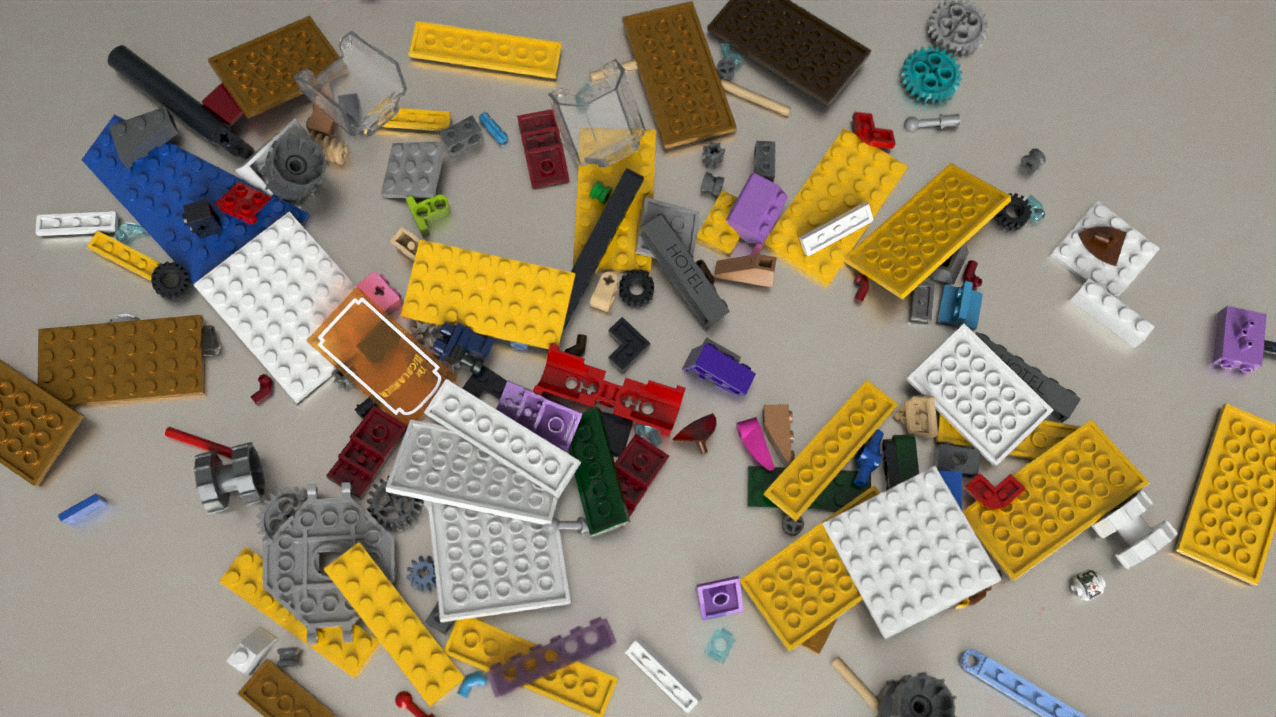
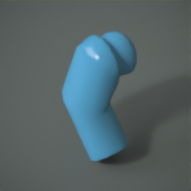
[457,671,487,698]

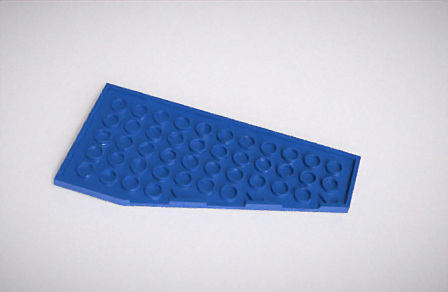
[82,114,310,283]

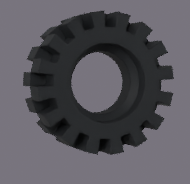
[994,193,1032,231]
[151,261,189,299]
[619,269,655,308]

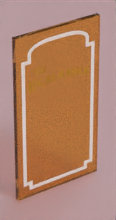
[306,286,457,426]

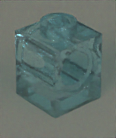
[704,628,736,664]

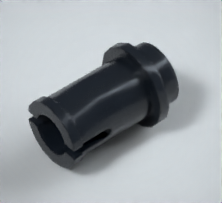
[354,394,381,418]

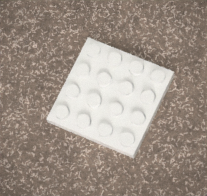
[1050,201,1160,299]

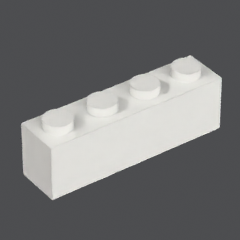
[1070,278,1155,348]

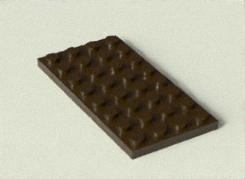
[707,0,872,106]

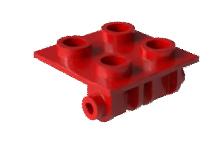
[215,182,272,225]

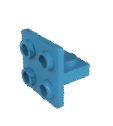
[937,281,983,330]

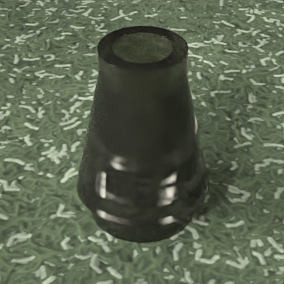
[199,325,220,357]

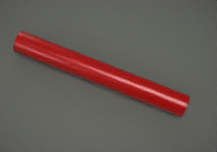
[165,427,233,459]

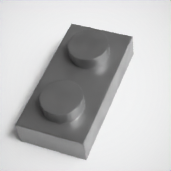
[910,282,935,323]

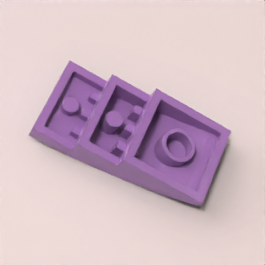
[496,380,583,451]

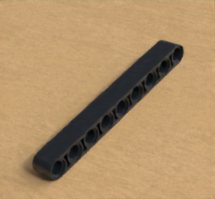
[563,168,644,330]

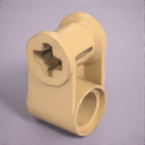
[590,272,618,312]

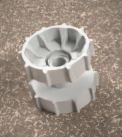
[1092,490,1179,569]

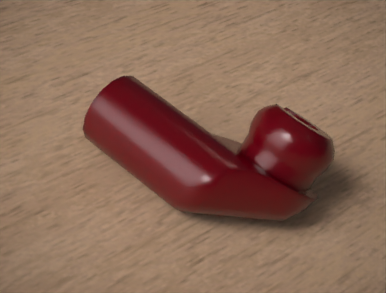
[963,260,982,288]
[854,273,869,302]
[250,374,273,404]

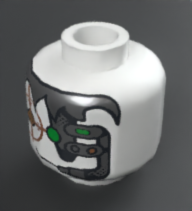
[1071,569,1105,600]

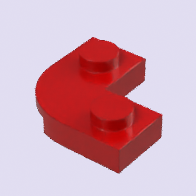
[852,112,896,149]
[964,473,1026,510]

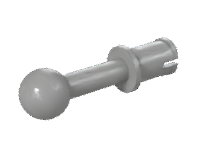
[904,114,960,132]
[542,517,589,534]

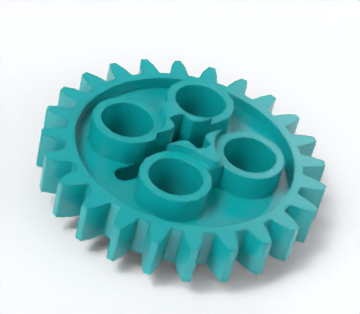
[900,45,962,103]

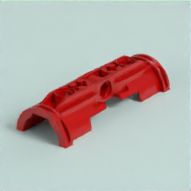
[533,344,686,437]

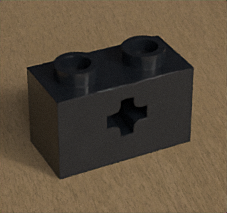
[182,199,223,239]

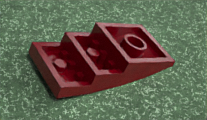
[201,83,243,126]
[517,109,570,189]
[326,406,408,499]
[615,434,669,528]

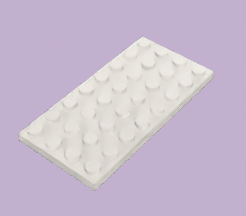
[386,419,569,524]

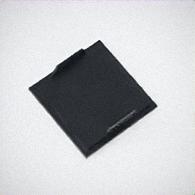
[601,411,633,458]

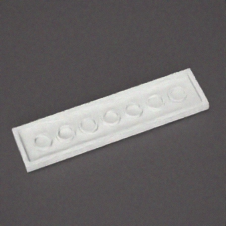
[424,379,581,498]

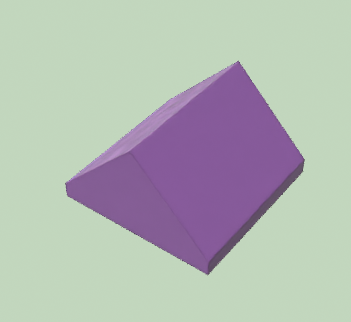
[695,576,744,620]

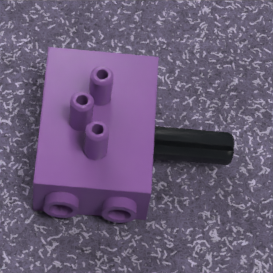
[1213,306,1276,372]

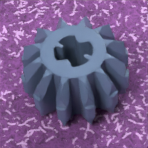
[406,555,437,592]

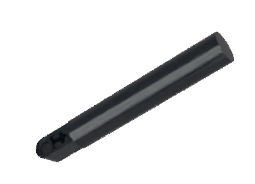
[107,45,255,161]

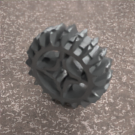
[367,475,424,531]

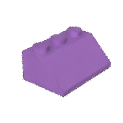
[726,173,788,244]

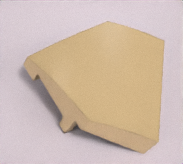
[893,395,938,438]

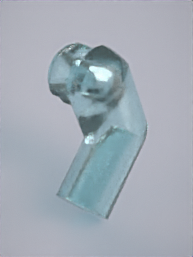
[115,223,144,241]

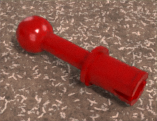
[395,691,435,717]

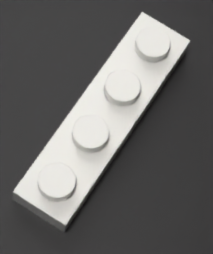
[799,202,874,256]
[35,211,119,236]
[625,637,703,714]

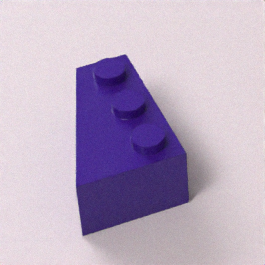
[682,343,756,397]

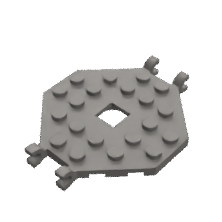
[263,482,395,645]

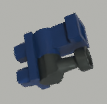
[431,322,495,375]

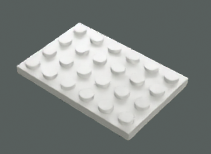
[906,324,1053,467]

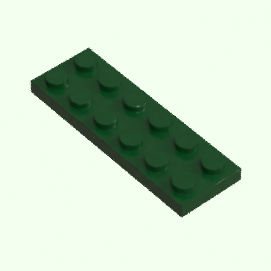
[568,407,631,537]
[747,466,871,512]

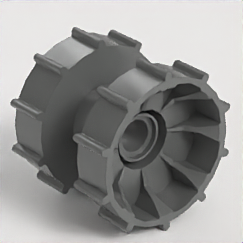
[260,132,329,203]
[193,442,266,514]
[876,672,957,717]

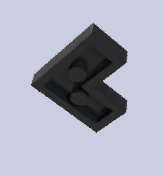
[608,317,651,373]
[462,365,507,400]

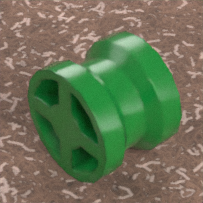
[589,181,613,205]

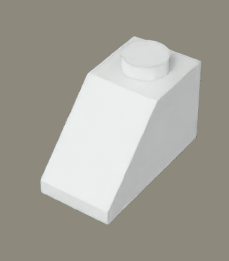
[226,626,277,675]

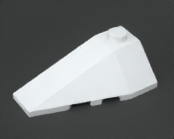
[235,118,308,196]

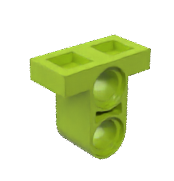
[405,195,451,238]

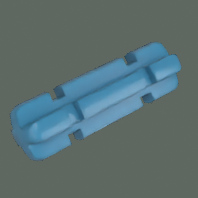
[479,112,508,144]

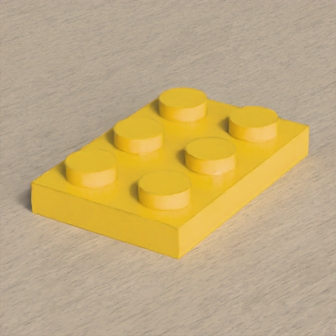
[696,190,741,257]

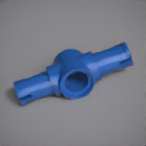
[854,429,884,487]

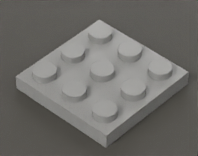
[381,142,446,198]
[634,197,700,258]

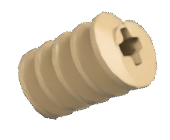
[309,131,349,165]

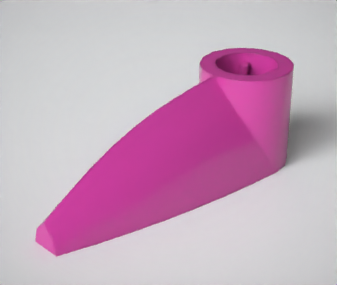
[736,417,775,471]

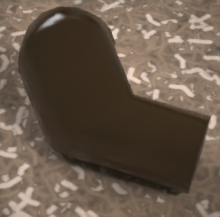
[696,259,715,285]
[564,334,587,357]

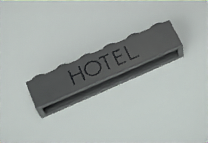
[637,215,730,329]
[975,332,1081,423]

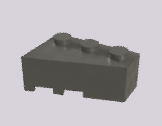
[109,106,179,169]

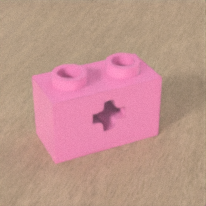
[356,271,403,318]

